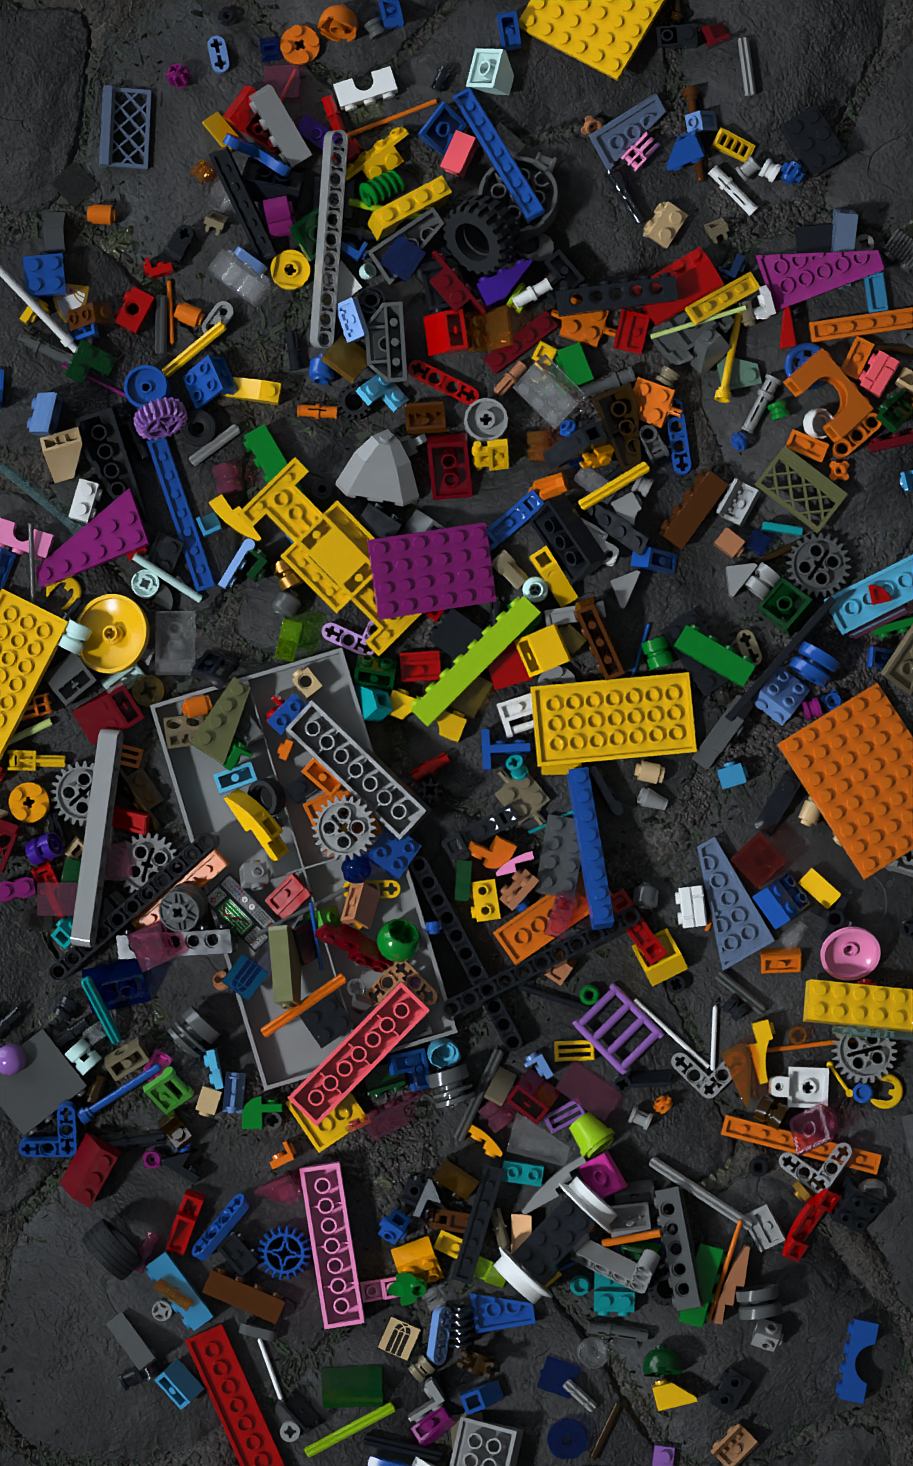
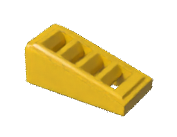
[711,127,755,163]

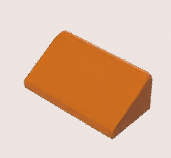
[301,757,342,798]
[760,947,801,974]

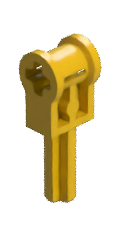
[7,750,66,771]

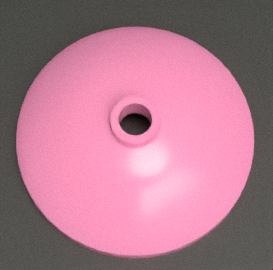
[820,927,881,981]

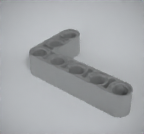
[570,1239,660,1293]

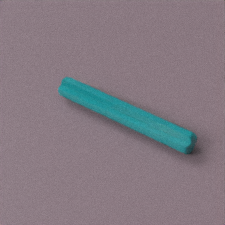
[81,976,122,1044]

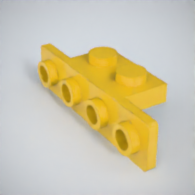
[345,126,409,181]

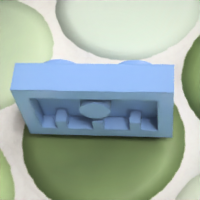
[336,297,369,343]

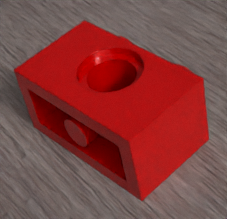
[114,287,156,335]

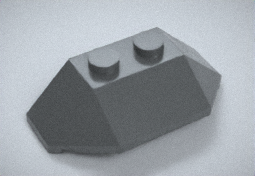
[365,302,408,383]

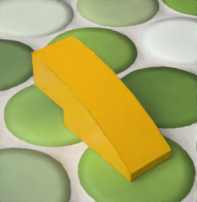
[209,494,262,543]

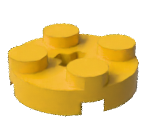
[270,250,311,291]

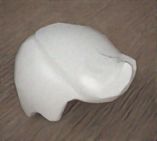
[803,408,833,439]

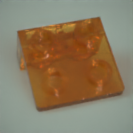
[463,306,513,353]

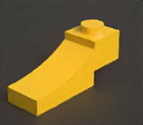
[749,1019,775,1084]

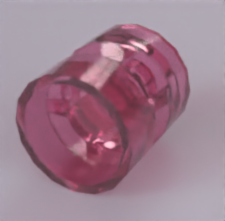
[212,462,243,495]
[478,1101,515,1133]

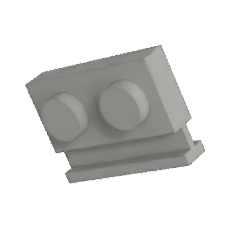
[744,1203,787,1252]

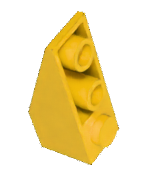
[529,546,578,608]

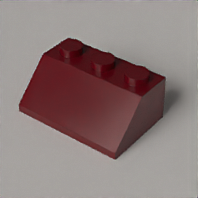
[60,1132,122,1208]

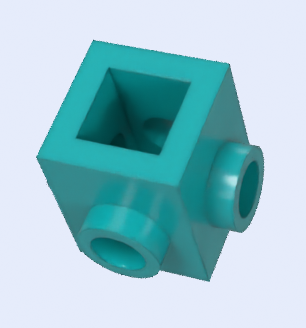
[50,913,74,949]

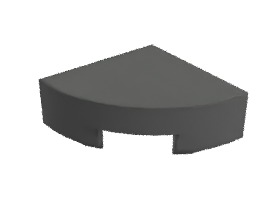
[901,330,913,348]
[153,584,173,611]
[352,994,372,1014]

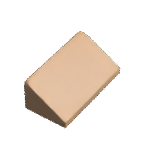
[511,1214,532,1254]

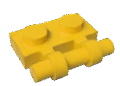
[472,439,509,471]

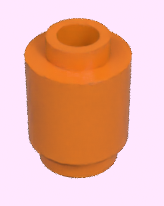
[87,204,117,225]
[174,302,205,328]
[181,695,212,719]

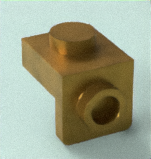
[792,1177,824,1202]

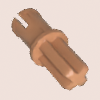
[494,360,527,397]

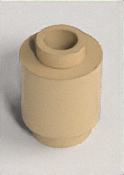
[634,761,665,784]
[798,796,821,827]

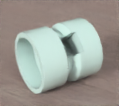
[58,619,93,656]
[64,1038,102,1075]

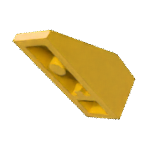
[220,377,282,406]

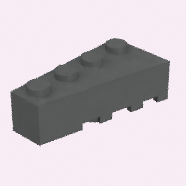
[368,207,445,285]

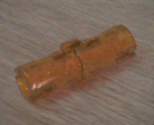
[153,1278,194,1312]

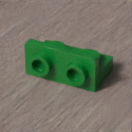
[222,736,253,771]

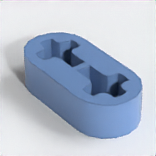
[208,36,230,74]
[232,246,268,277]

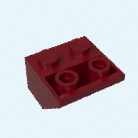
[505,1067,561,1125]

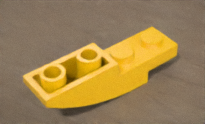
[224,788,290,862]

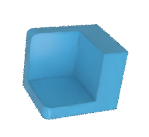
[196,512,223,538]

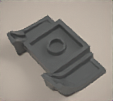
[646,293,735,365]

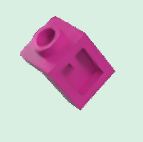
[142,1049,173,1082]

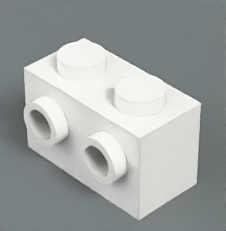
[68,478,102,524]

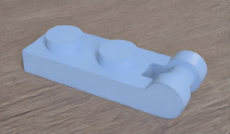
[218,539,256,590]

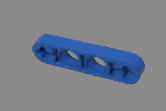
[666,398,691,475]
[192,1193,251,1261]

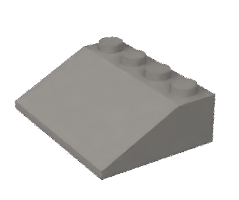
[450,1416,524,1466]

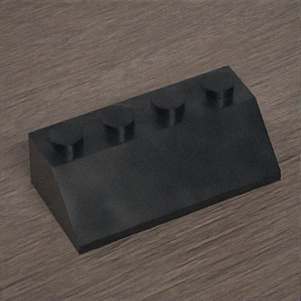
[529,493,607,585]

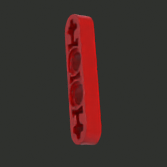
[408,360,479,406]

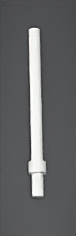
[0,265,78,353]

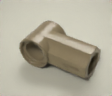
[491,549,529,590]

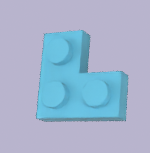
[356,374,409,412]
[204,1048,225,1090]

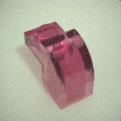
[544,892,577,940]

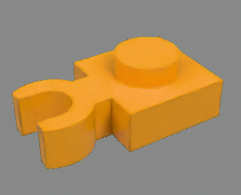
[579,444,614,469]

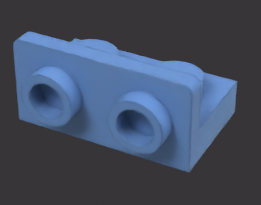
[524,1051,553,1079]

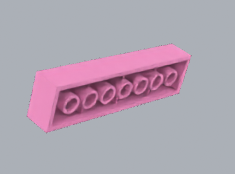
[299,1161,365,1329]

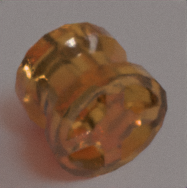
[190,159,215,185]

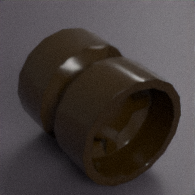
[753,1095,790,1131]

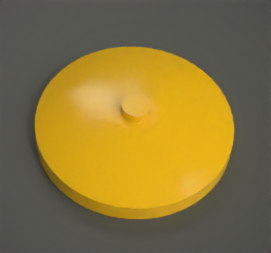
[76,594,150,674]

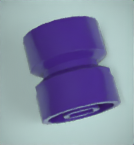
[25,832,63,865]

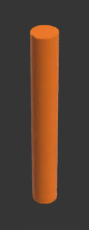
[602,1229,662,1247]

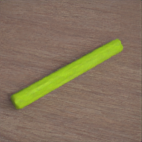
[304,1402,396,1457]

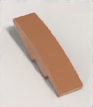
[713,1245,750,1324]

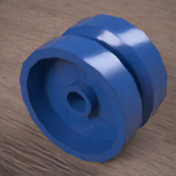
[124,365,171,409]
[788,641,840,688]

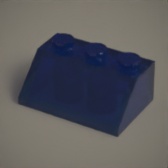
[82,958,151,1014]

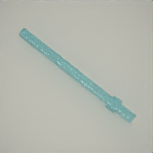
[0,463,83,535]
[832,1025,913,1041]

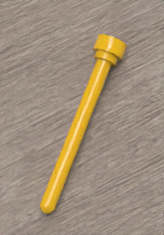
[714,312,742,403]

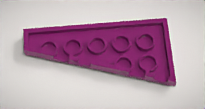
[756,250,886,312]
[35,488,150,589]

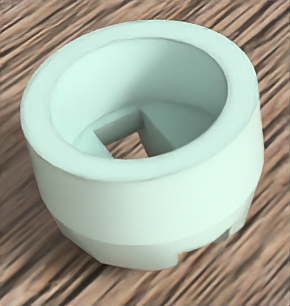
[359,262,376,280]

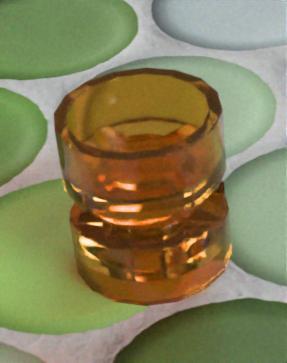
[526,431,552,462]

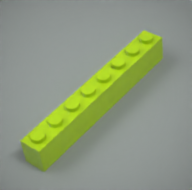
[411,596,541,727]

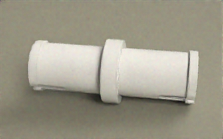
[512,278,552,309]

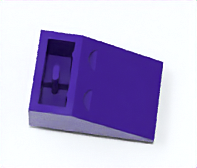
[477,258,532,311]

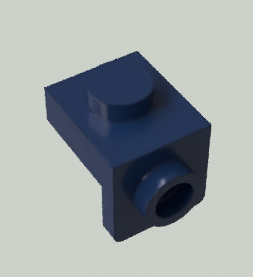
[717,254,746,282]

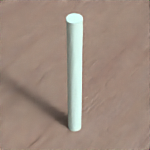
[132,553,203,603]

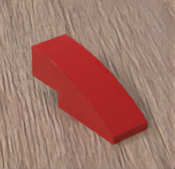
[165,1188,206,1256]

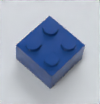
[23,253,68,299]

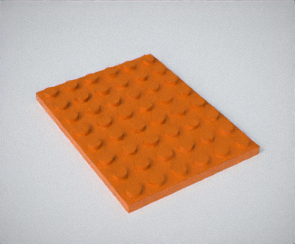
[777,683,913,880]

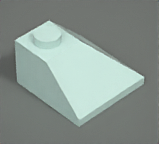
[466,48,514,95]

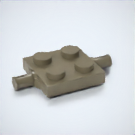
[494,768,550,826]

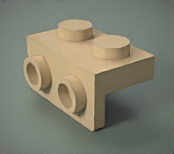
[643,202,688,249]

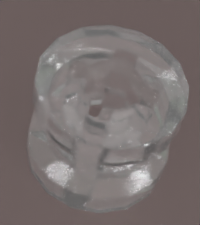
[82,1022,107,1046]

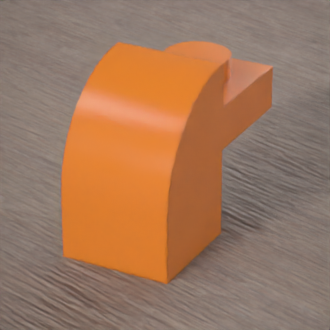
[468,835,517,869]

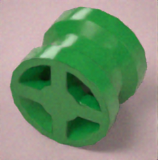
[767,400,791,421]

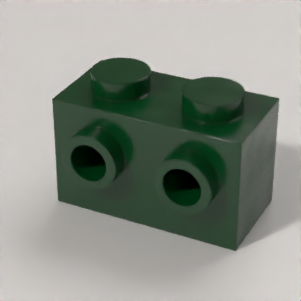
[353,654,398,691]

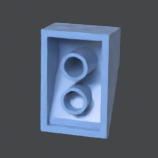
[27,392,63,437]

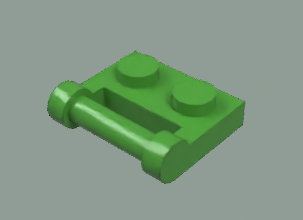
[143,1067,194,1114]

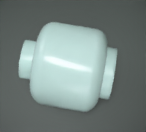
[522,577,548,603]

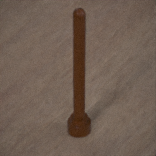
[683,86,704,183]

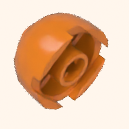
[317,4,358,42]

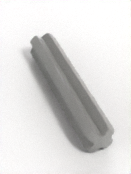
[738,37,756,96]
[189,424,241,466]

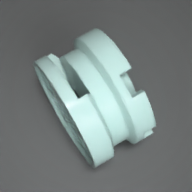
[131,570,160,599]

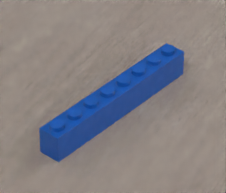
[566,767,614,930]

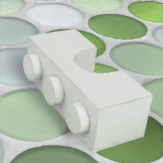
[333,66,398,112]

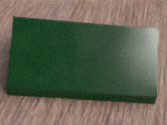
[322,1365,383,1408]

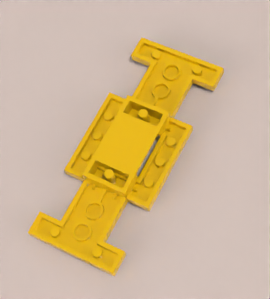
[238,457,422,656]

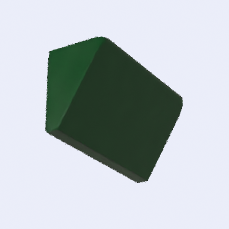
[455,860,472,901]
[620,1240,662,1269]

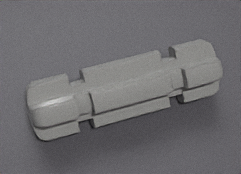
[563,1379,597,1412]

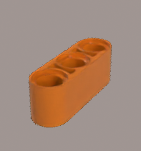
[832,413,881,459]

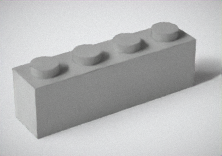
[248,84,312,167]

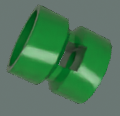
[641,636,674,671]

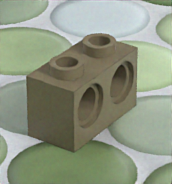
[163,715,204,749]

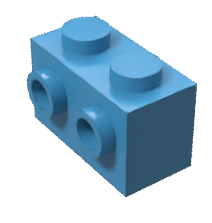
[154,1359,204,1410]

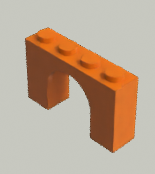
[783,348,874,442]

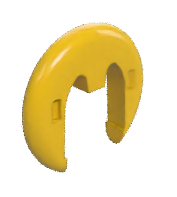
[46,577,82,610]
[871,1073,903,1109]

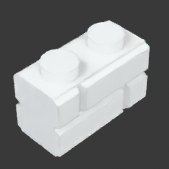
[675,885,707,928]

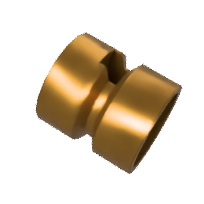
[270,559,304,591]

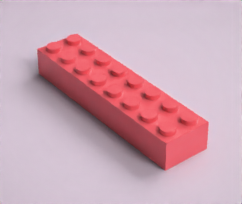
[288,981,430,1126]

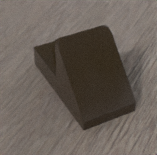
[157,1110,195,1151]

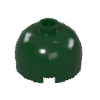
[643,1345,683,1377]

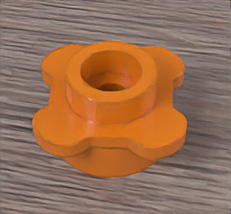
[829,461,849,481]
[653,1094,673,1114]

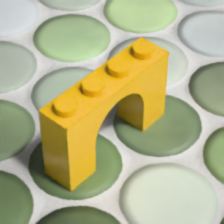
[368,175,452,241]

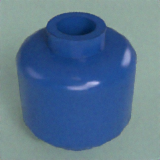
[309,354,335,385]

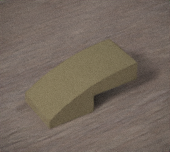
[484,1066,517,1106]

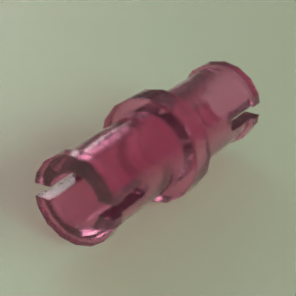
[135,1231,160,1273]

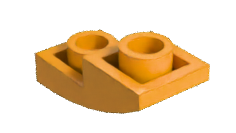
[469,1124,503,1158]

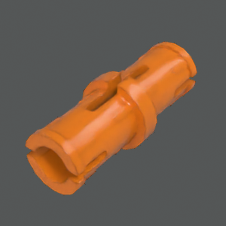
[297,403,338,420]

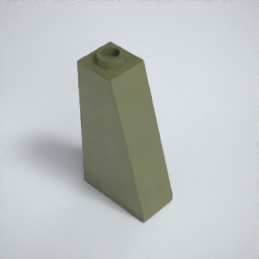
[268,925,301,1009]

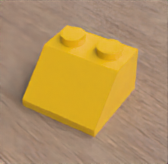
[631,928,688,987]

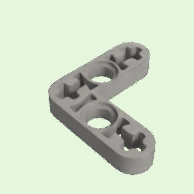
[671,1051,746,1099]
[779,1143,854,1193]

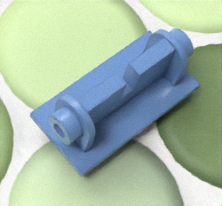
[222,1071,246,1113]

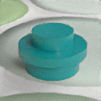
[570,1275,590,1296]

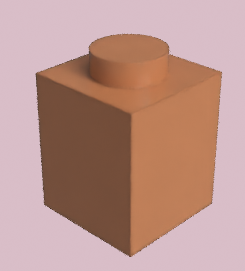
[713,527,745,559]

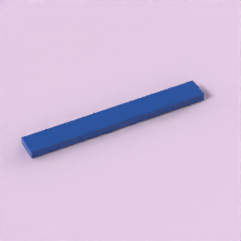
[452,87,545,222]
[147,437,216,592]

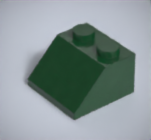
[757,577,816,638]

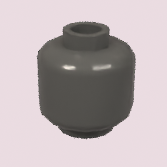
[272,589,301,620]
[632,882,659,913]

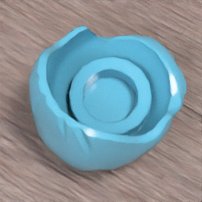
[427,1037,461,1069]

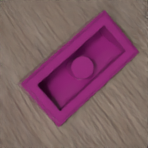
[410,1405,456,1447]

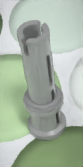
[741,374,782,434]

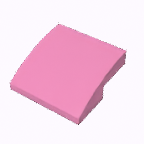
[496,851,534,876]

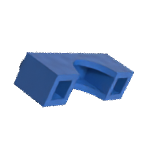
[835,1317,879,1404]

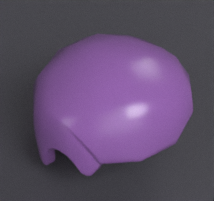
[0,1043,27,1076]

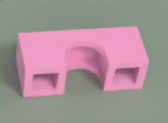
[0,518,55,561]

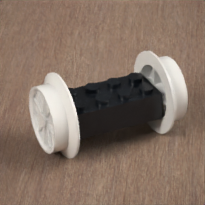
[494,1176,618,1304]

